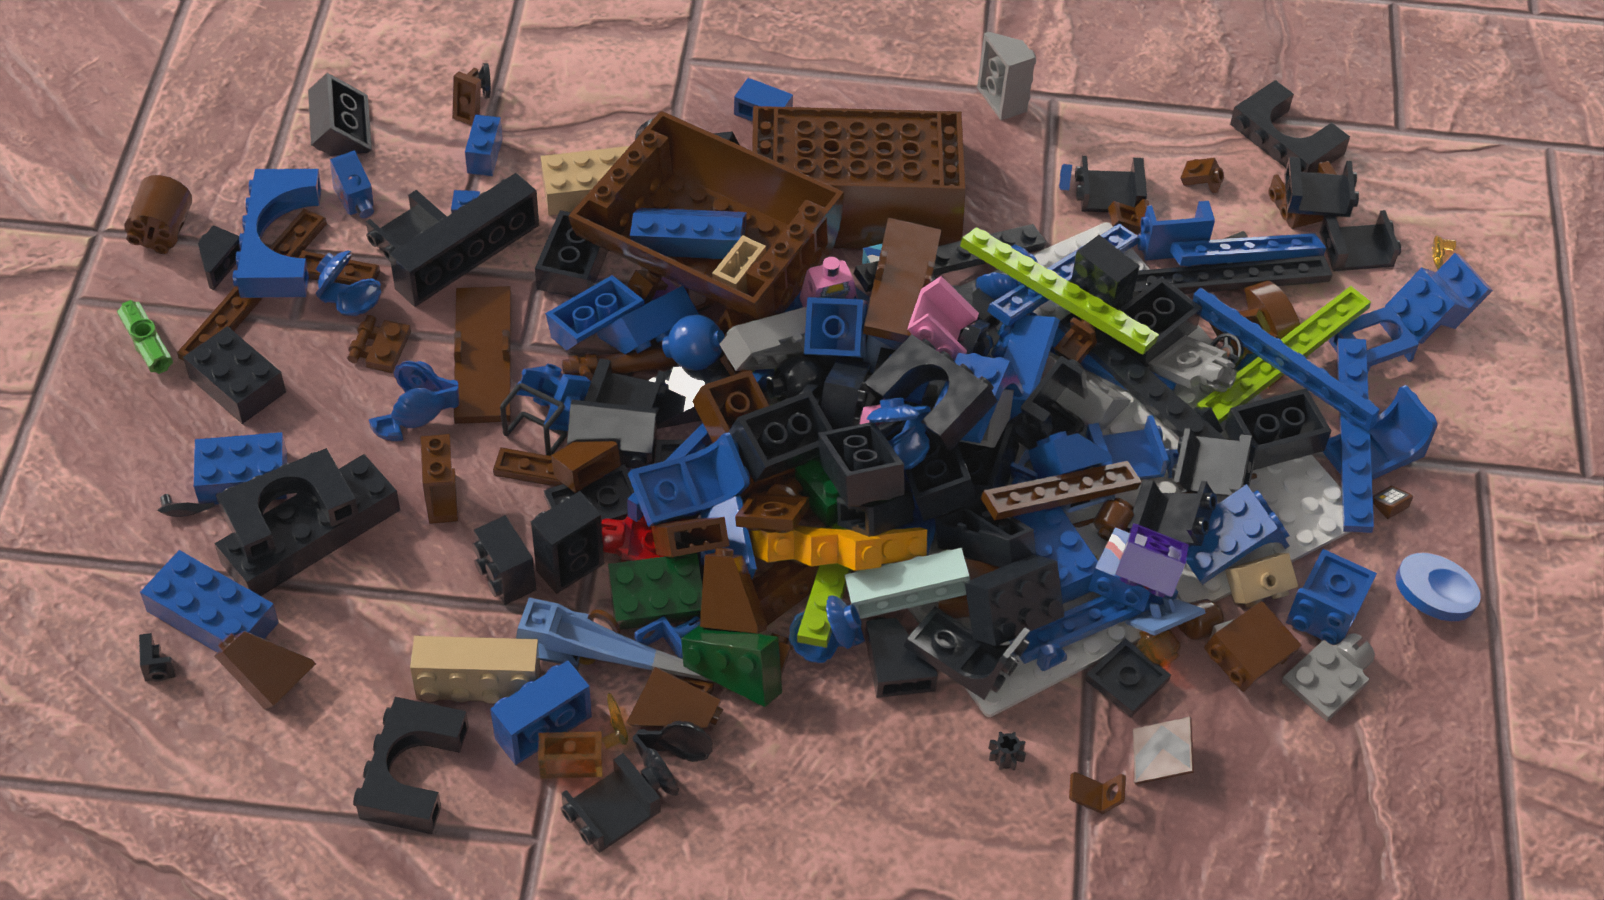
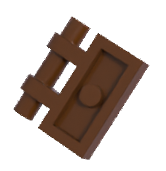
[347,315,411,373]

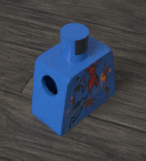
[330,150,374,219]

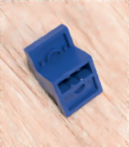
[1385,253,1493,344]

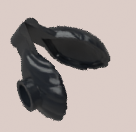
[633,720,713,796]

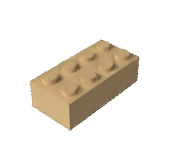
[541,146,629,215]
[410,636,541,703]

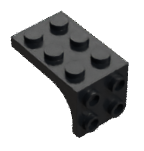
[903,606,1030,700]

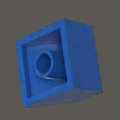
[804,297,868,358]
[1028,431,1113,479]

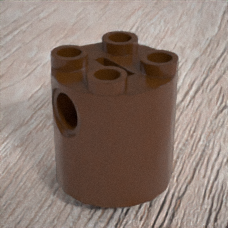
[124,175,192,254]

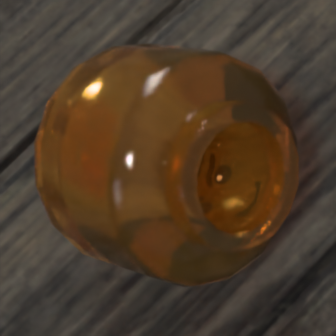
[1136,629,1181,668]

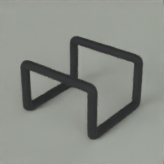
[500,383,567,456]

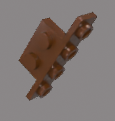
[752,560,820,634]

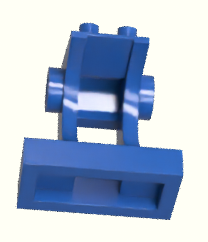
[517,364,591,431]

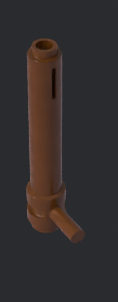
[562,347,678,381]

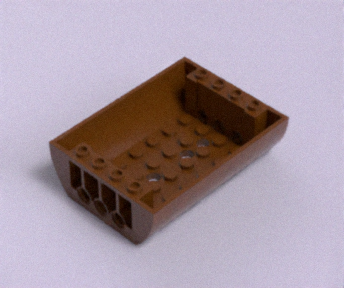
[752,106,965,249]
[569,111,844,321]

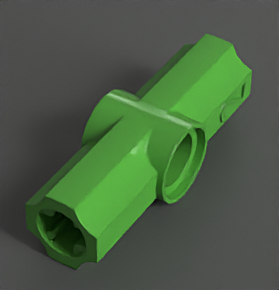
[117,300,173,374]

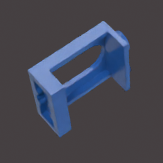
[1329,305,1419,373]

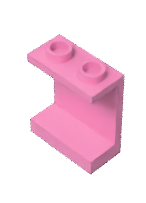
[907,276,979,361]

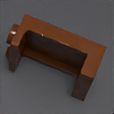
[1204,601,1302,692]

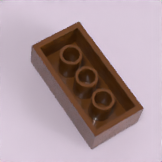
[692,370,800,499]

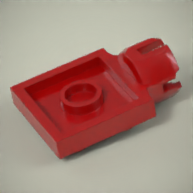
[602,515,686,562]

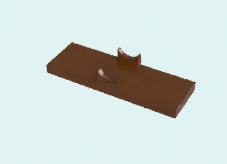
[862,218,941,343]
[453,286,511,424]

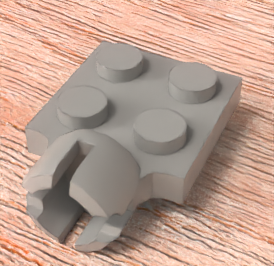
[1149,335,1237,392]
[1282,633,1375,722]

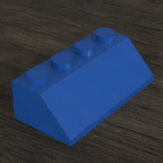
[630,208,747,259]
[991,315,1060,422]

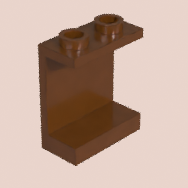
[1268,161,1337,229]
[420,434,458,524]

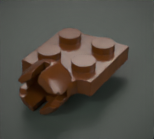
[735,476,810,533]

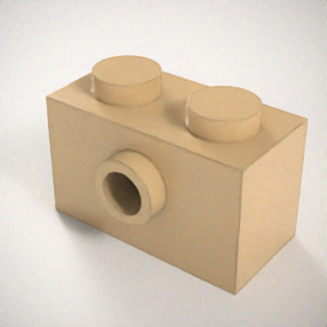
[712,235,766,294]
[1225,553,1298,607]

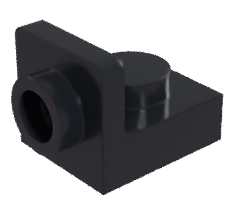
[139,633,176,682]

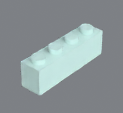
[845,548,970,619]

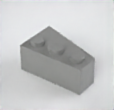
[720,307,807,371]

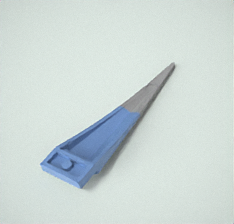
[516,598,713,682]

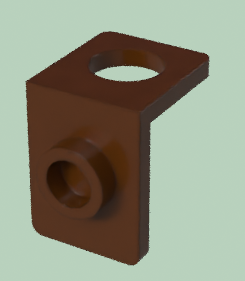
[1069,772,1126,814]

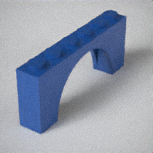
[233,169,322,298]

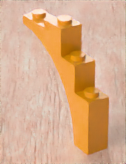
[748,525,927,571]

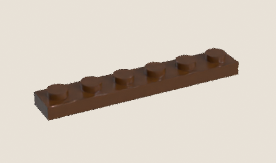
[981,461,1142,520]

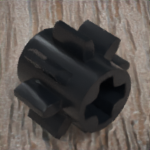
[988,731,1026,771]

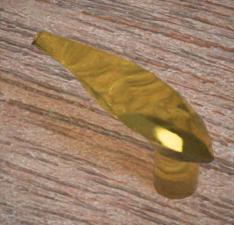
[1432,235,1456,270]
[601,693,628,749]

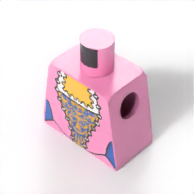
[800,257,857,307]

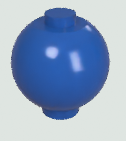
[662,315,725,370]

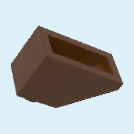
[551,441,621,493]

